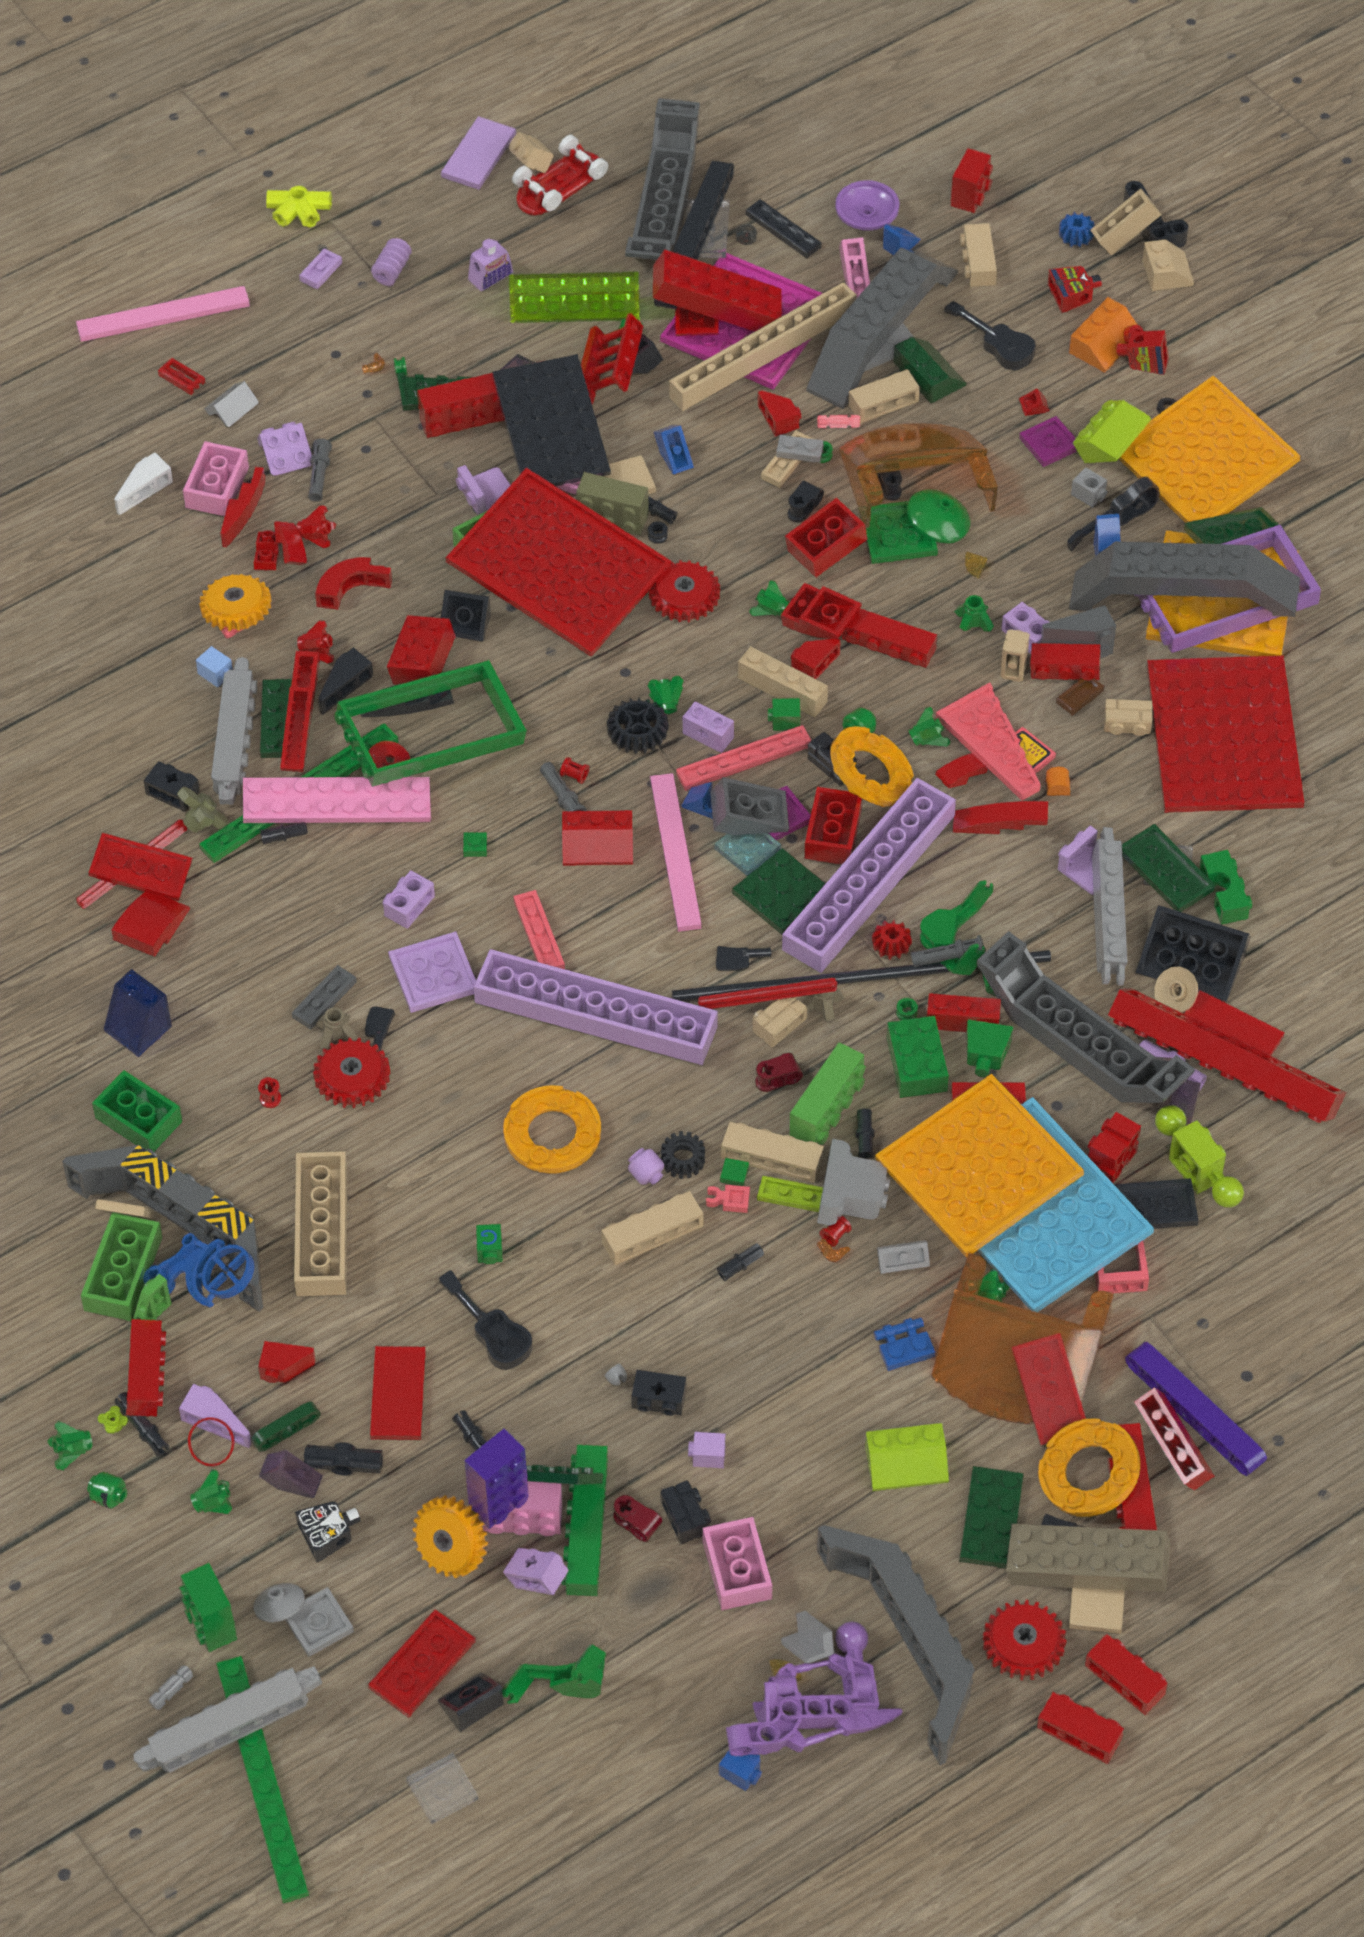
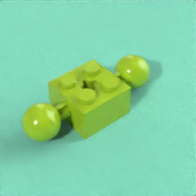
[1155,1105,1244,1208]

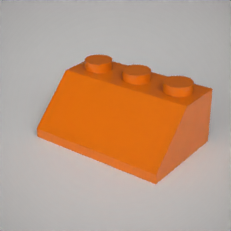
[1069,297,1138,373]

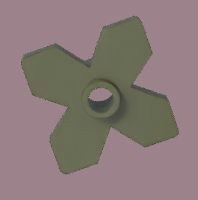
[177,787,231,833]

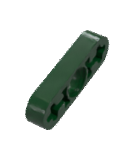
[251,1401,321,1452]

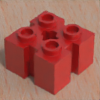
[1087,1112,1141,1184]

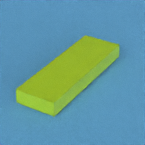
[757,1176,823,1212]

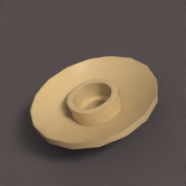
[1154,967,1198,1013]

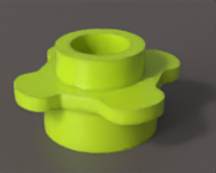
[98,1406,128,1434]

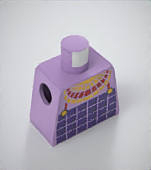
[468,239,513,292]

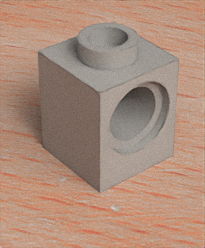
[1071,467,1107,508]

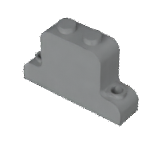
[817,1139,890,1225]

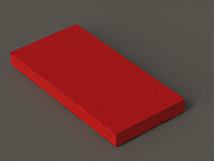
[88,832,193,901]
[1184,990,1285,1056]
[1011,1333,1086,1445]
[370,1346,426,1440]
[368,1609,476,1718]

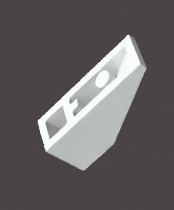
[114,453,173,515]

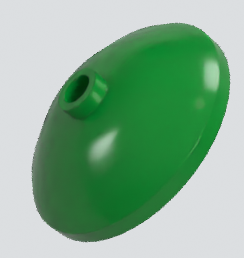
[906,489,971,543]

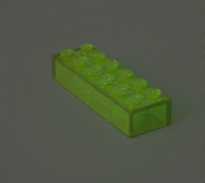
[509,271,640,323]

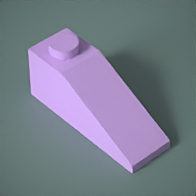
[179,1384,251,1448]

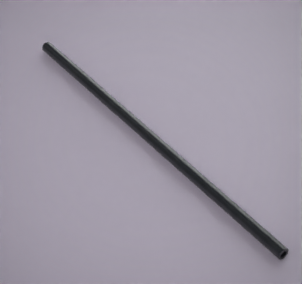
[671,950,1051,1001]

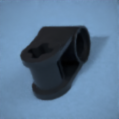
[874,459,902,501]
[787,480,824,522]

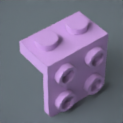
[257,422,312,476]
[456,465,510,515]
[1058,826,1097,895]

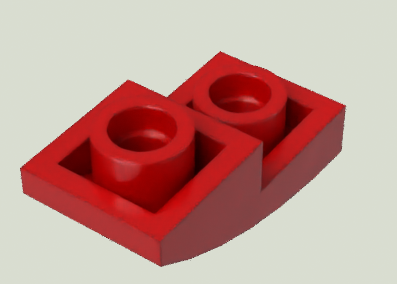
[274,521,307,565]
[253,530,280,570]
[935,753,988,788]

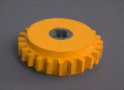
[199,574,272,631]
[412,1495,488,1578]

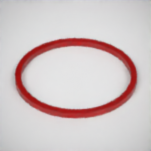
[188,1417,235,1466]

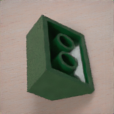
[893,336,967,404]

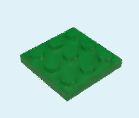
[859,501,938,564]

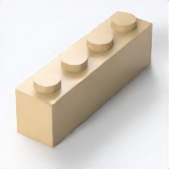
[738,646,828,717]
[721,1122,824,1183]
[601,1191,703,1265]

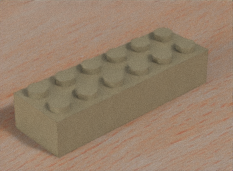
[1006,1524,1171,1592]

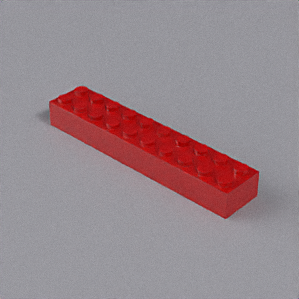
[1108,988,1347,1123]

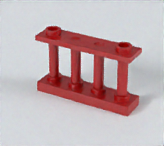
[581,313,644,404]

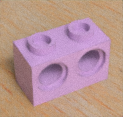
[1002,602,1049,654]
[383,870,435,929]

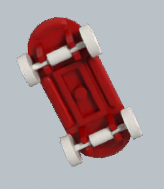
[512,135,608,216]

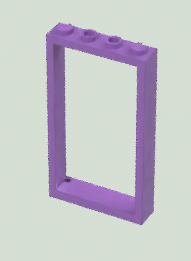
[1134,525,1321,653]

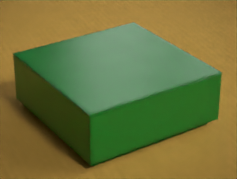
[720,1158,749,1186]

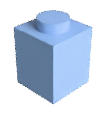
[196,646,233,687]

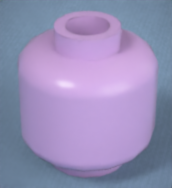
[628,1148,664,1185]

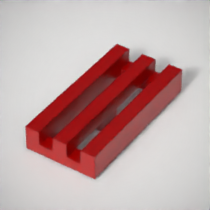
[158,358,205,395]

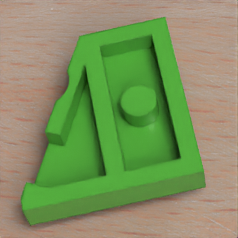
[130,1274,171,1331]

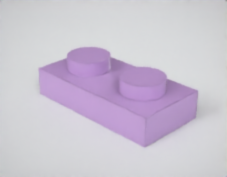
[299,249,342,290]

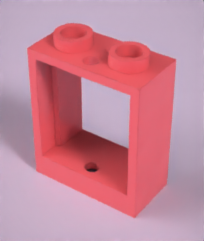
[1094,1241,1149,1295]

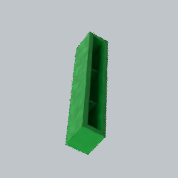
[561,1444,608,1597]

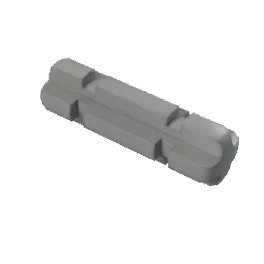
[149,1665,193,1710]

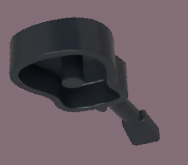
[944,301,1036,371]
[1067,476,1160,552]
[439,1270,533,1370]

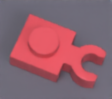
[706,1185,750,1213]

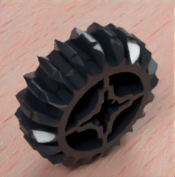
[607,697,669,755]

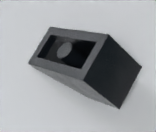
[609,334,663,374]

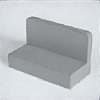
[204,381,259,427]
[781,1611,834,1663]

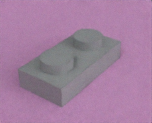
[776,435,824,463]
[877,1240,930,1274]

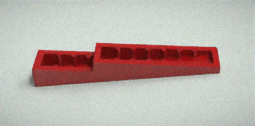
[280,651,320,772]

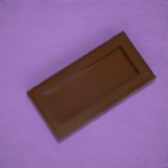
[1056,679,1105,716]

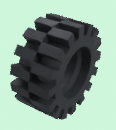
[661,1131,705,1179]

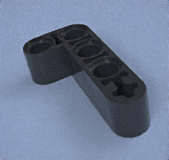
[1123,180,1189,248]

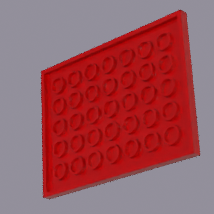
[446,468,671,657]
[1147,655,1305,813]

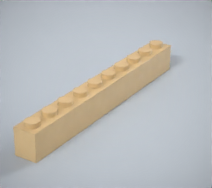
[669,282,857,411]

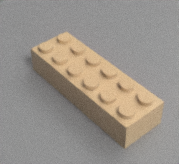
[294,1151,347,1296]

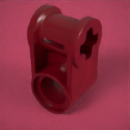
[755,1053,803,1092]
[613,1495,663,1542]

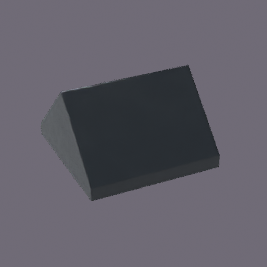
[441,589,491,642]
[437,1672,504,1732]

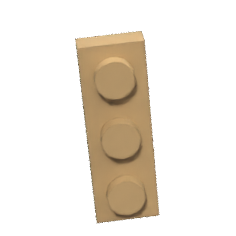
[761,430,813,488]

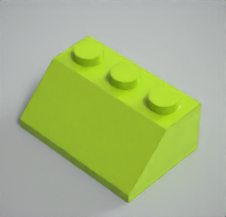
[1073,400,1152,463]
[865,1423,949,1491]

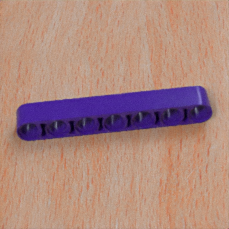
[1125,1342,1267,1476]

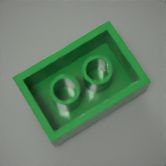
[886,1016,949,1098]
[92,1070,183,1152]
[179,1563,238,1652]

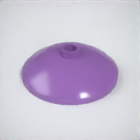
[836,180,899,230]

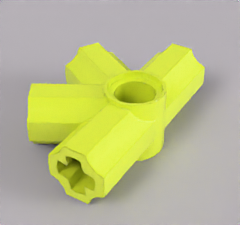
[266,186,332,228]

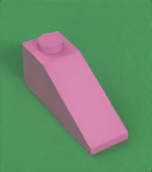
[839,238,870,298]

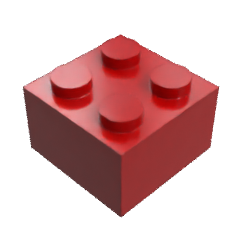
[951,148,993,213]

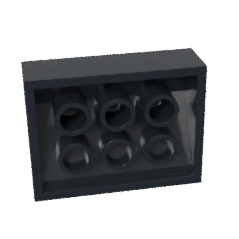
[1136,905,1251,1002]

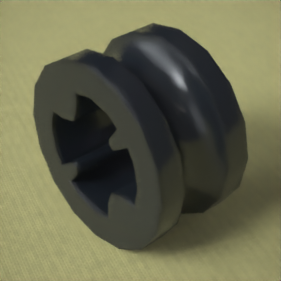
[648,521,668,544]

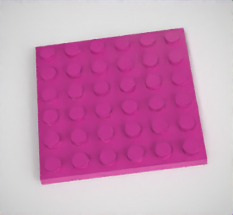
[660,252,823,390]

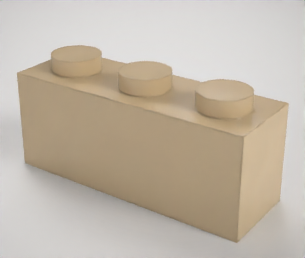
[1091,189,1162,256]
[960,223,997,287]
[849,369,920,423]

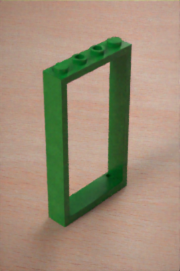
[334,660,527,787]

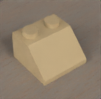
[1143,240,1194,291]

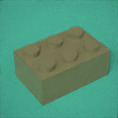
[576,472,649,536]

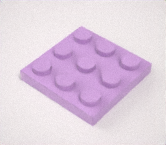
[388,932,476,1013]

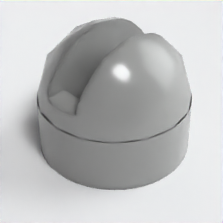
[605,1364,627,1386]

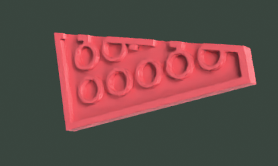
[936,682,1041,801]

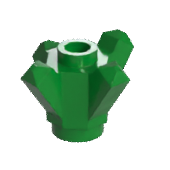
[749,580,790,617]
[954,595,994,632]
[647,675,684,714]
[908,707,950,747]
[968,1269,1010,1315]
[47,1421,92,1470]
[190,1469,232,1514]

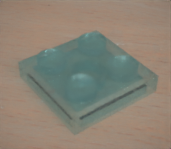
[715,833,781,876]

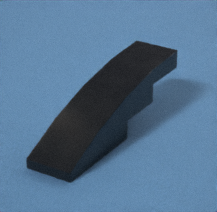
[360,684,454,717]

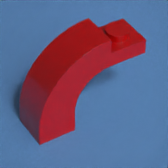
[315,557,392,610]

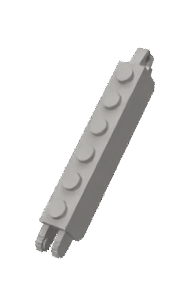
[211,657,257,805]
[1092,827,1127,986]
[133,1666,322,1773]

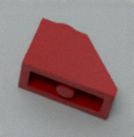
[758,390,802,436]
[790,639,841,679]
[258,1341,316,1383]

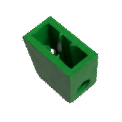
[966,1019,1013,1077]

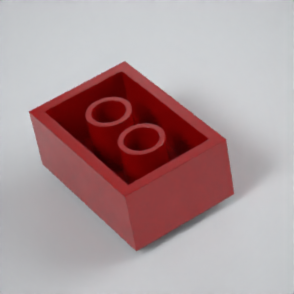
[785,497,868,578]
[386,615,455,685]
[804,787,863,865]

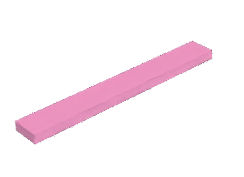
[76,286,250,342]
[650,773,701,932]

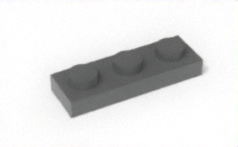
[292,965,357,1030]

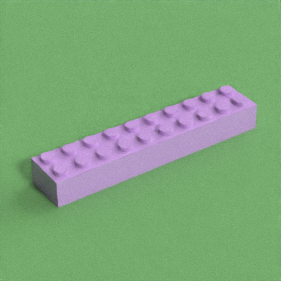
[782,778,956,973]
[474,949,718,1065]

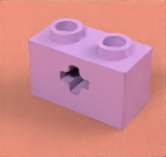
[683,701,734,753]
[503,1548,569,1595]

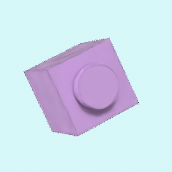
[688,1432,725,1468]

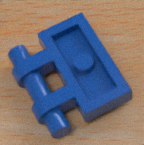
[873,1317,935,1371]

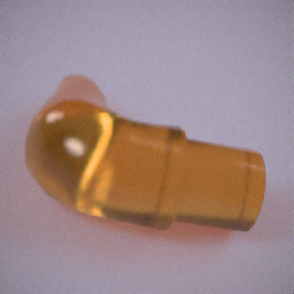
[362,352,385,374]
[817,1239,851,1262]

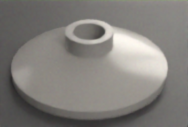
[253,1583,305,1622]

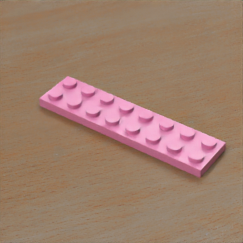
[243,777,431,823]

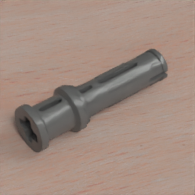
[308,439,332,502]
[540,762,587,811]
[911,935,984,967]

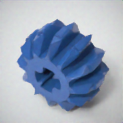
[1059,212,1095,248]

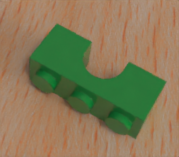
[1199,850,1252,925]

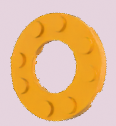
[830,726,914,807]
[503,1085,601,1173]
[1038,1418,1140,1517]

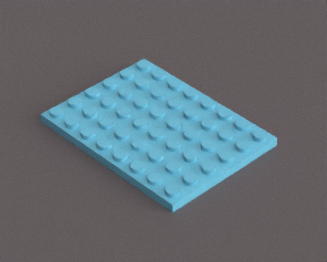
[977,1097,1154,1314]

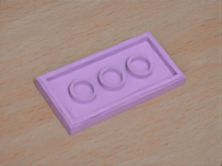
[441,116,516,190]

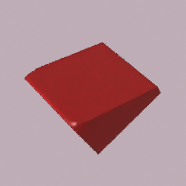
[1019,388,1050,416]

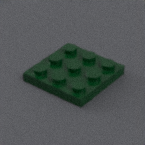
[732,848,825,935]

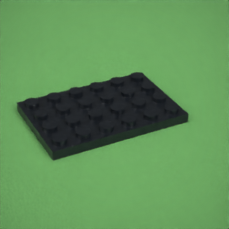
[492,354,611,486]

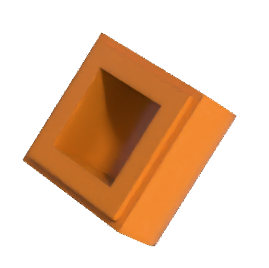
[1046,767,1071,796]

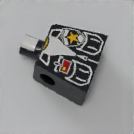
[295,1501,361,1563]

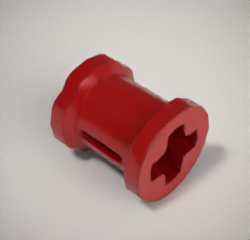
[560,757,590,784]
[258,1077,282,1108]
[819,1216,852,1247]

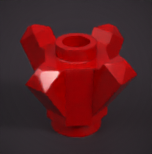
[296,505,336,548]
[297,620,334,664]

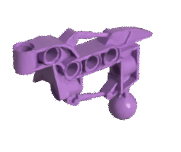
[726,1621,903,1756]

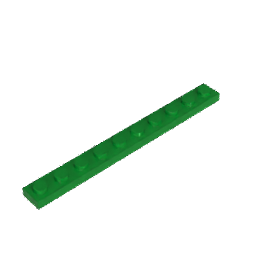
[199,723,399,863]
[216,1656,309,1904]

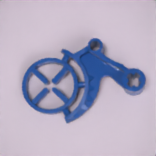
[143,1233,254,1308]

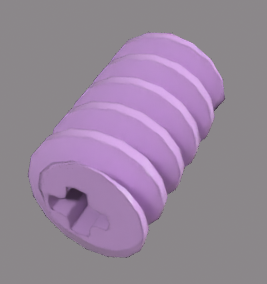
[371,238,412,286]

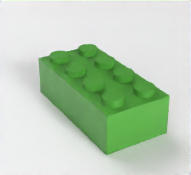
[789,1042,866,1145]
[81,1212,163,1321]

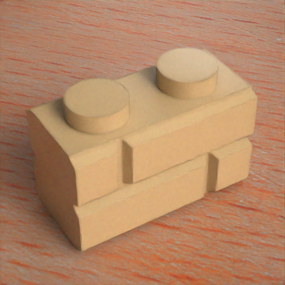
[510,132,554,173]
[1000,629,1030,682]
[1104,699,1152,736]
[753,997,807,1047]

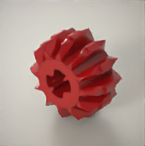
[872,920,912,960]

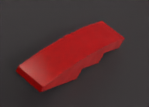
[220,467,266,548]
[953,801,1048,835]

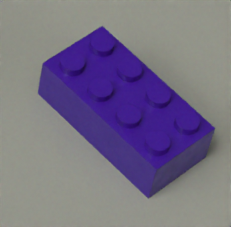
[464,1428,529,1529]

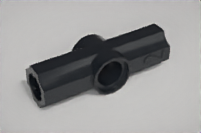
[304,1442,383,1476]

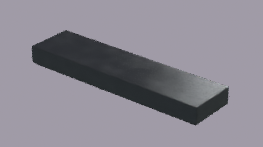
[746,199,822,259]

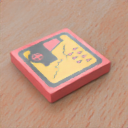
[1015,727,1056,774]

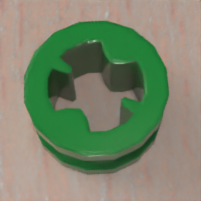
[393,357,407,377]
[820,441,833,463]
[896,998,918,1020]

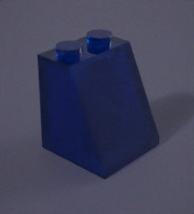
[104,969,172,1057]

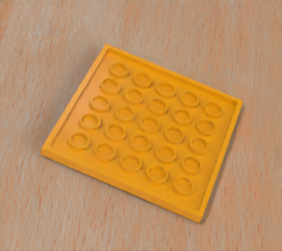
[1119,375,1300,522]
[1145,530,1299,656]
[875,1074,1084,1258]

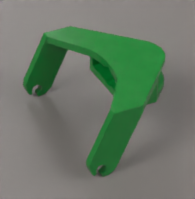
[920,880,994,975]
[502,1644,606,1704]

